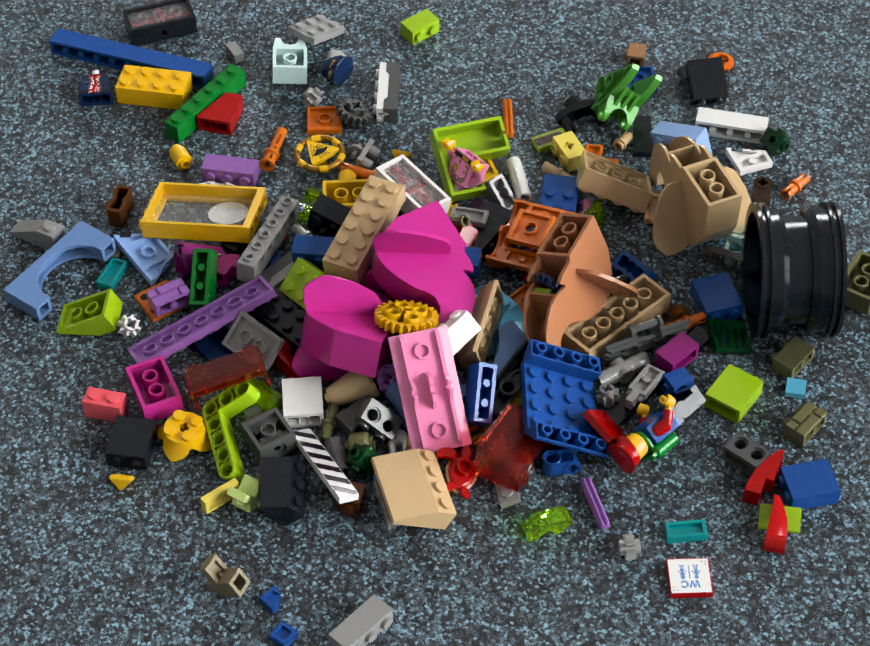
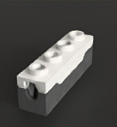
[373,62,401,122]

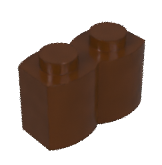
[106,185,134,227]

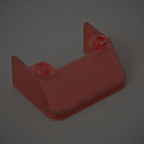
[183,345,272,410]

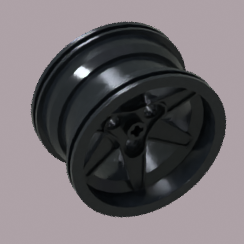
[742,201,848,339]

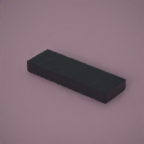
[633,115,651,157]

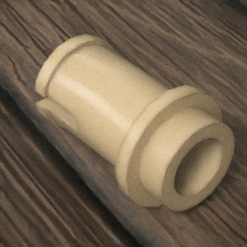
[613,131,633,151]

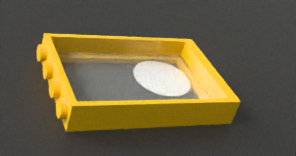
[139,182,267,243]

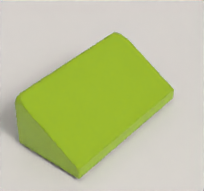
[758,503,802,533]

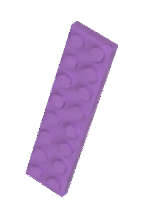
[127,275,277,364]

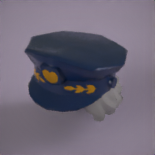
[321,49,353,86]

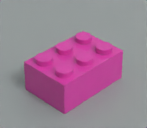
[125,355,184,421]

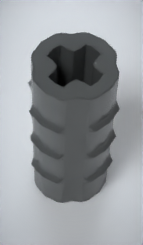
[324,436,351,477]

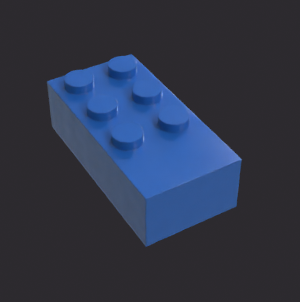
[539,174,580,213]

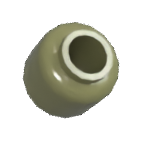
[345,431,376,453]

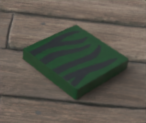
[706,319,753,354]

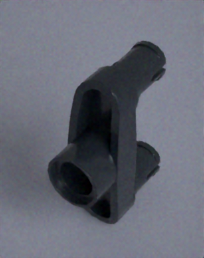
[555,96,608,133]
[492,369,522,421]

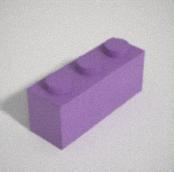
[201,153,260,187]

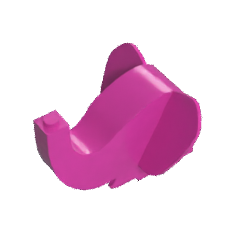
[363,200,476,328]
[292,275,397,382]

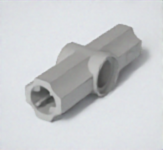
[594,351,651,389]

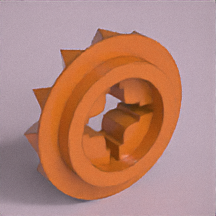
[708,52,734,72]

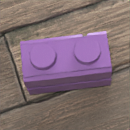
[146,278,190,317]

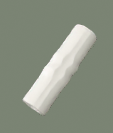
[506,156,532,202]

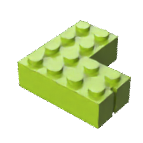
[429,116,511,202]

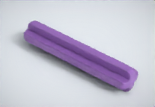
[580,477,610,530]

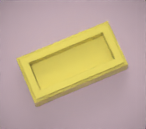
[200,478,239,514]

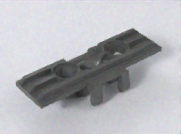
[602,315,691,363]

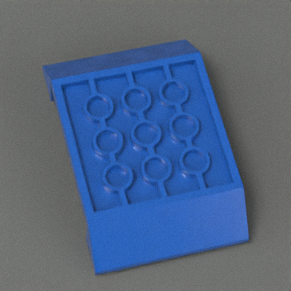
[520,338,609,458]

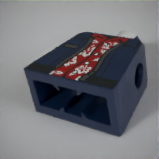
[78,70,113,107]

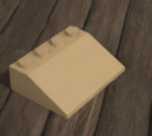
[576,150,653,213]
[456,279,504,368]
[371,448,457,530]

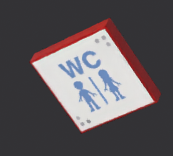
[666,558,713,599]

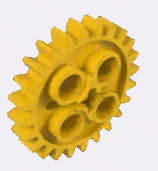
[374,299,439,335]

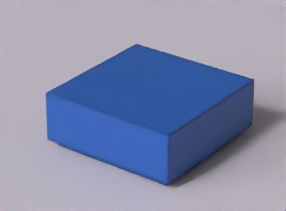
[268,621,299,646]

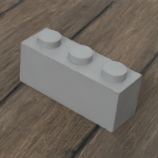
[328,594,393,646]

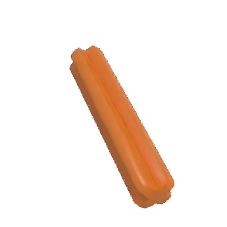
[503,98,514,139]

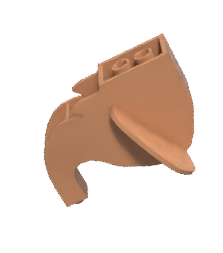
[523,213,639,347]

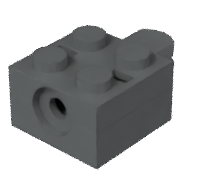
[241,406,297,463]

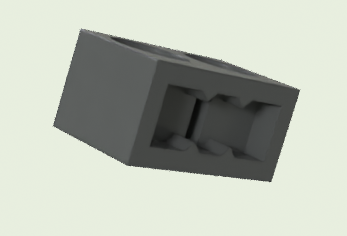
[353,397,404,442]
[722,432,771,477]

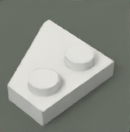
[725,148,773,176]

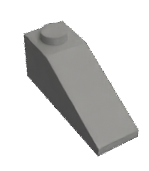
[9,219,64,249]

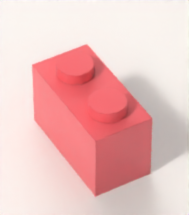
[82,386,129,422]

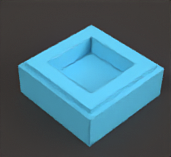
[785,377,807,399]

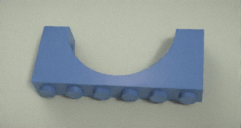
[4,220,117,321]

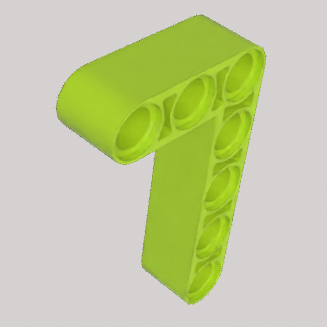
[202,380,260,485]

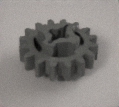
[335,97,373,127]

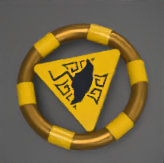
[294,134,346,173]

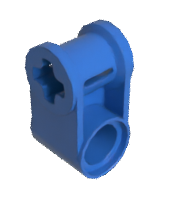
[541,448,582,477]

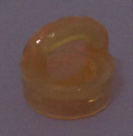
[669,304,689,321]

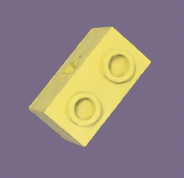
[551,131,585,172]

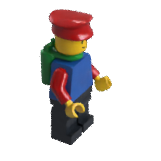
[608,385,707,474]

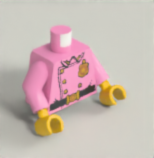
[441,138,490,192]

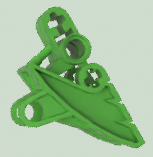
[591,63,663,132]

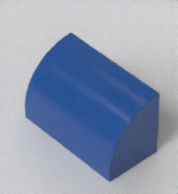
[612,249,658,281]

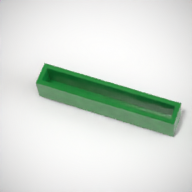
[164,64,246,144]

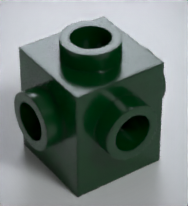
[759,127,791,155]
[345,443,378,476]

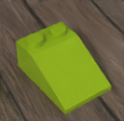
[56,288,123,336]

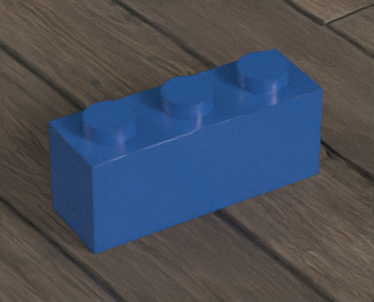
[464,362,497,427]

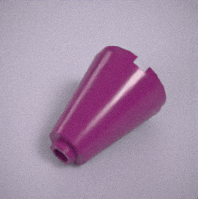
[174,241,227,279]

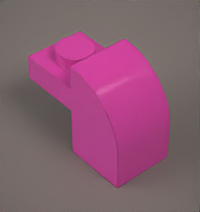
[216,254,247,288]

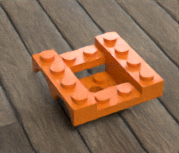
[485,199,578,272]

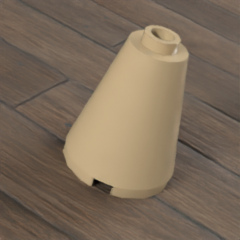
[323,371,380,406]

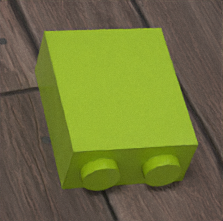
[704,364,764,424]

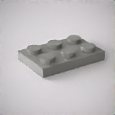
[287,14,345,45]
[222,311,286,374]

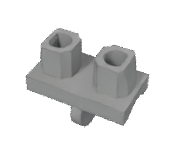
[349,138,381,169]

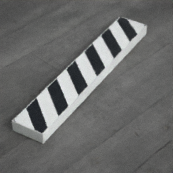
[294,428,359,504]

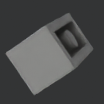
[225,41,245,64]

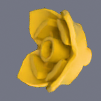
[157,410,212,463]

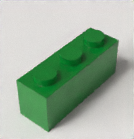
[189,249,218,309]

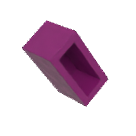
[654,332,699,374]

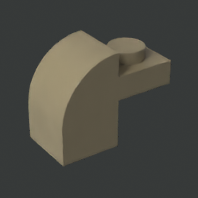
[199,553,251,598]

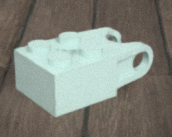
[273,38,307,85]

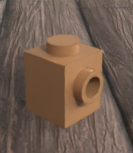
[624,42,647,66]

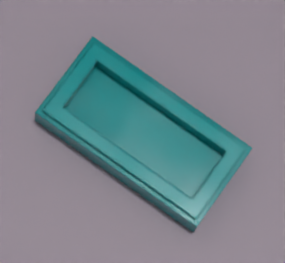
[95,257,129,291]
[663,519,709,544]

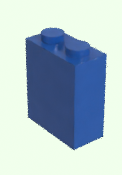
[690,272,743,325]
[776,459,841,509]

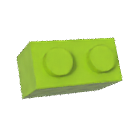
[400,9,439,45]

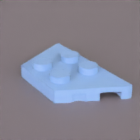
[113,233,174,286]

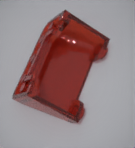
[473,402,554,492]

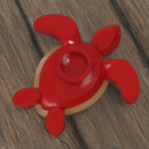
[435,445,493,500]

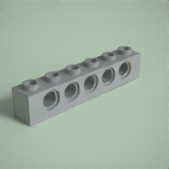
[237,196,299,282]

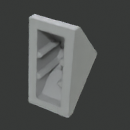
[487,173,516,210]

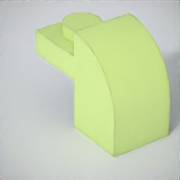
[227,474,259,512]

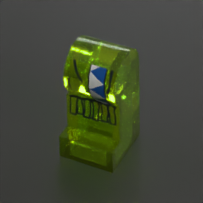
[298,186,323,222]

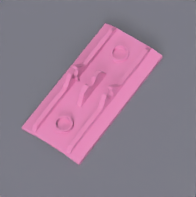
[388,326,472,452]

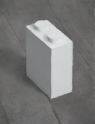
[282,376,324,428]

